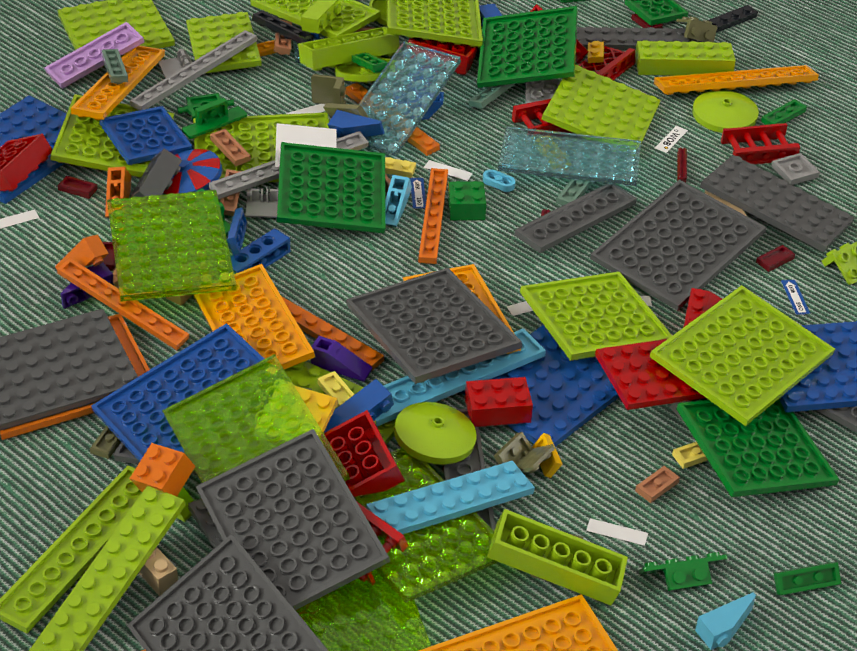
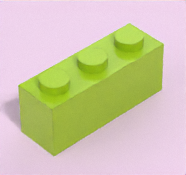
[301,0,341,34]

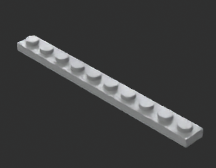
[130,30,257,111]
[209,131,369,199]

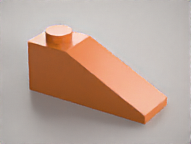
[105,166,131,218]
[55,234,109,270]

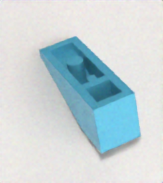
[385,175,412,227]
[695,592,756,650]

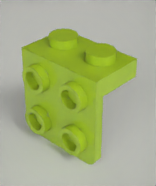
[821,242,857,285]

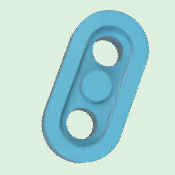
[483,170,515,192]

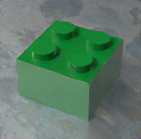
[448,181,486,221]

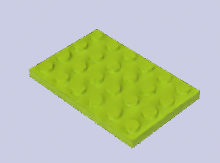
[186,12,262,73]

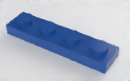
[226,207,248,255]

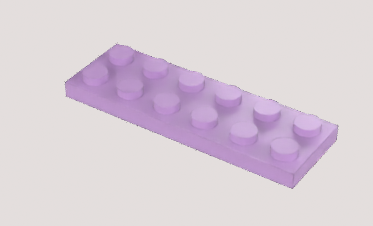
[44,22,145,89]

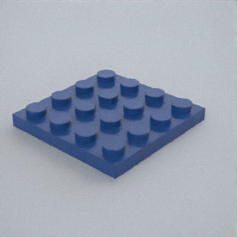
[100,106,192,165]

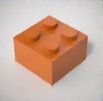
[129,443,195,497]

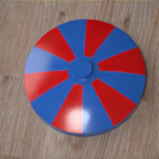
[163,149,222,200]

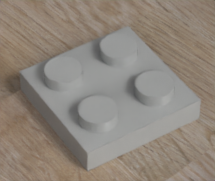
[771,153,820,185]

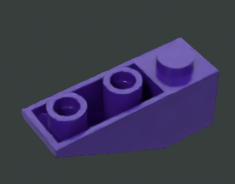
[61,262,114,309]
[311,336,373,382]

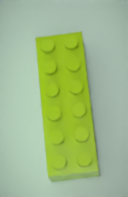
[298,27,400,71]
[635,40,736,76]
[487,509,628,606]

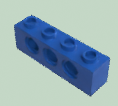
[221,228,291,278]

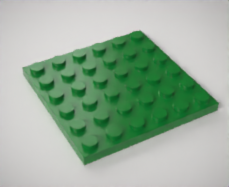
[477,6,578,88]
[277,142,385,233]
[676,399,840,498]

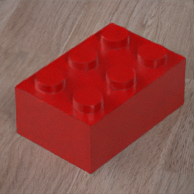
[465,377,533,427]

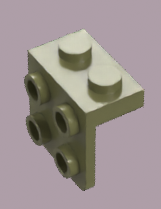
[676,17,717,43]
[311,74,346,104]
[494,432,555,473]

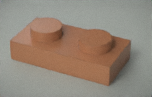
[635,466,680,503]

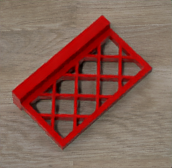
[579,46,636,80]

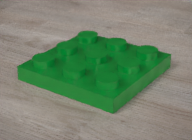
[624,0,688,26]

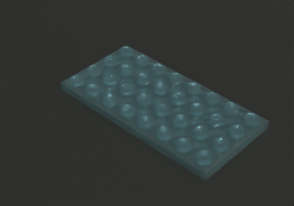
[359,41,461,156]
[498,126,641,186]

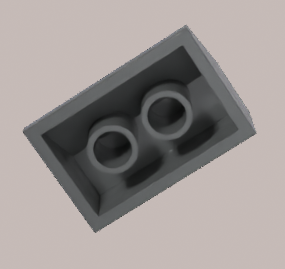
[128,148,182,207]

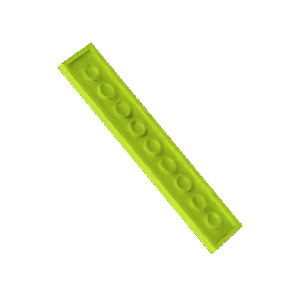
[0,465,142,634]
[29,486,186,651]

